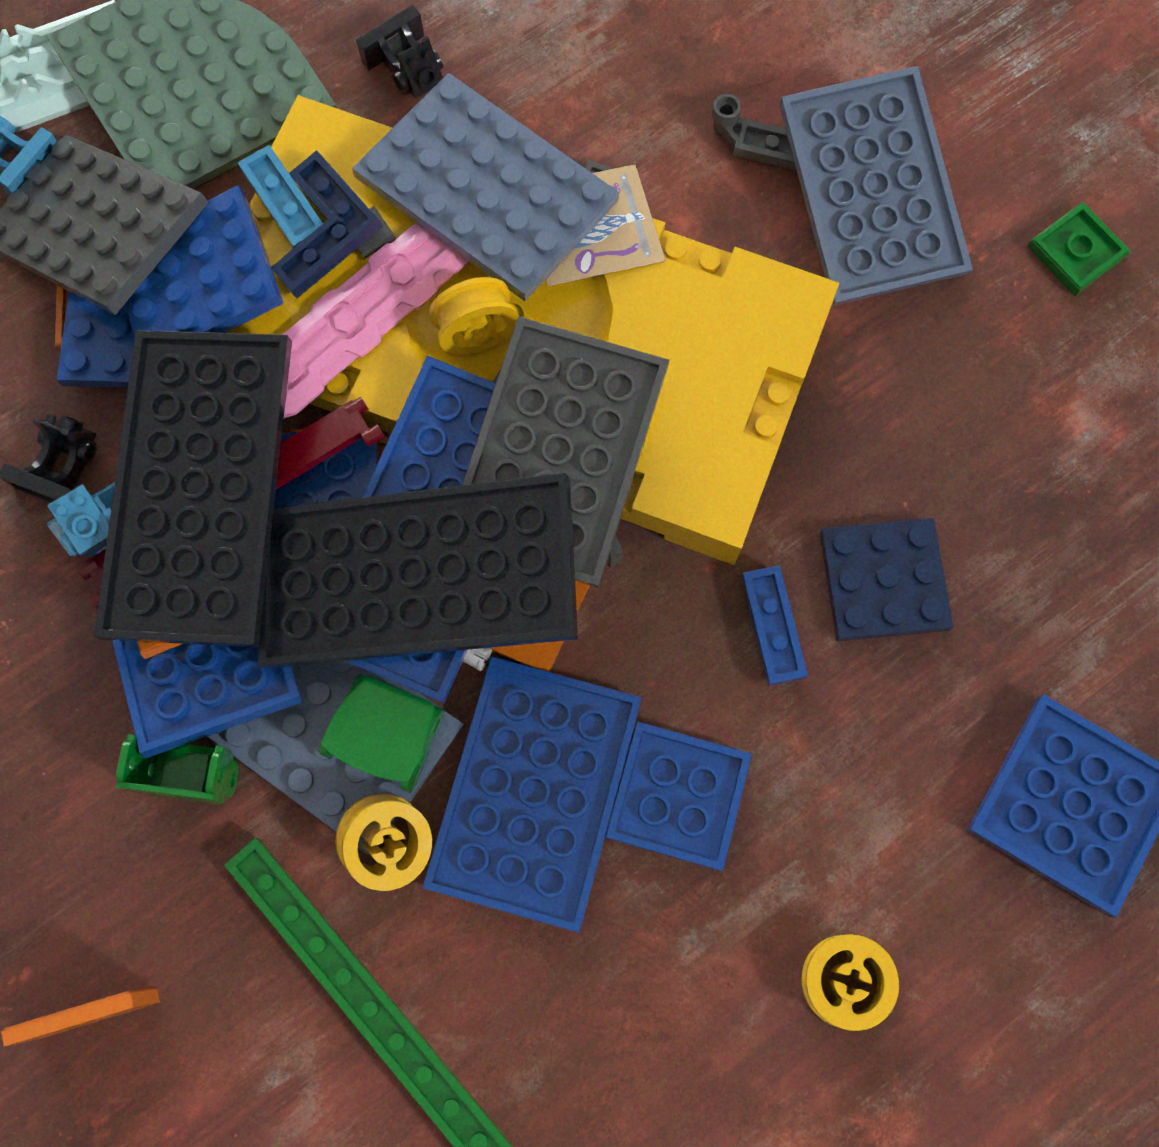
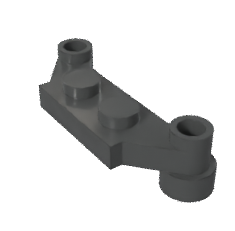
[712,94,797,171]

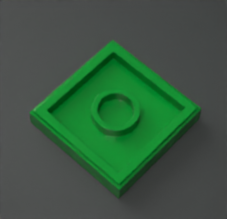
[1027,201,1131,296]

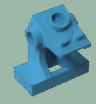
[0,116,57,196]
[47,482,115,558]

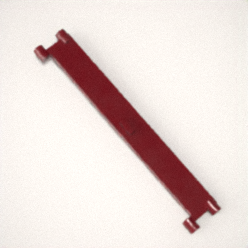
[77,397,385,610]

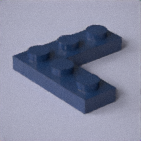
[271,150,383,298]

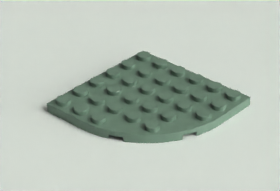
[47,0,337,189]

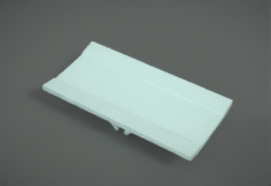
[0,0,115,133]

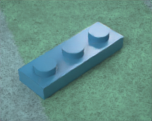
[238,145,323,248]

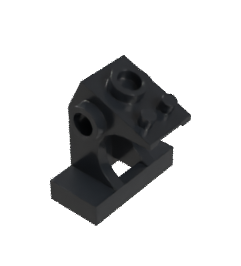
[356,5,443,98]
[0,414,97,503]

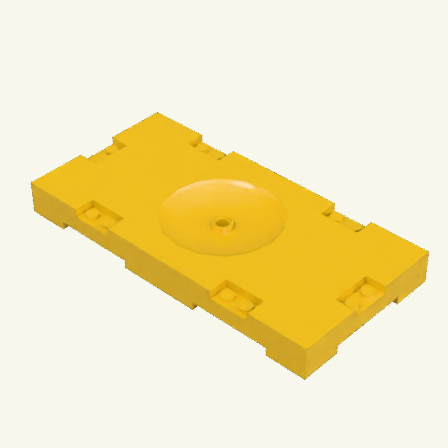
[226,95,840,565]

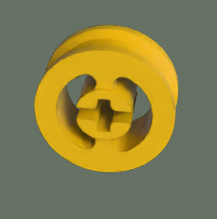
[429,277,519,355]
[335,793,432,891]
[801,934,899,1031]

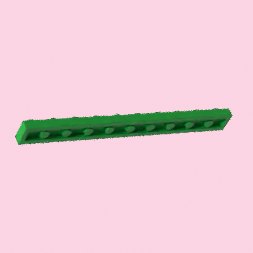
[224,838,514,1147]

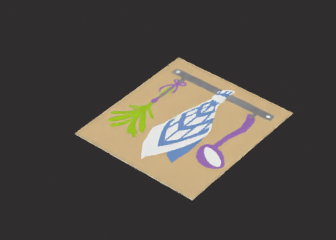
[546,165,666,286]

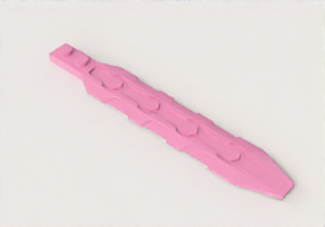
[283,222,470,418]

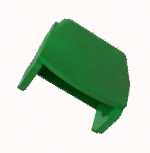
[319,674,444,793]
[116,734,239,805]

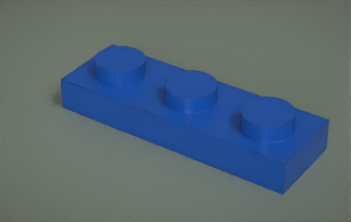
[741,565,808,686]

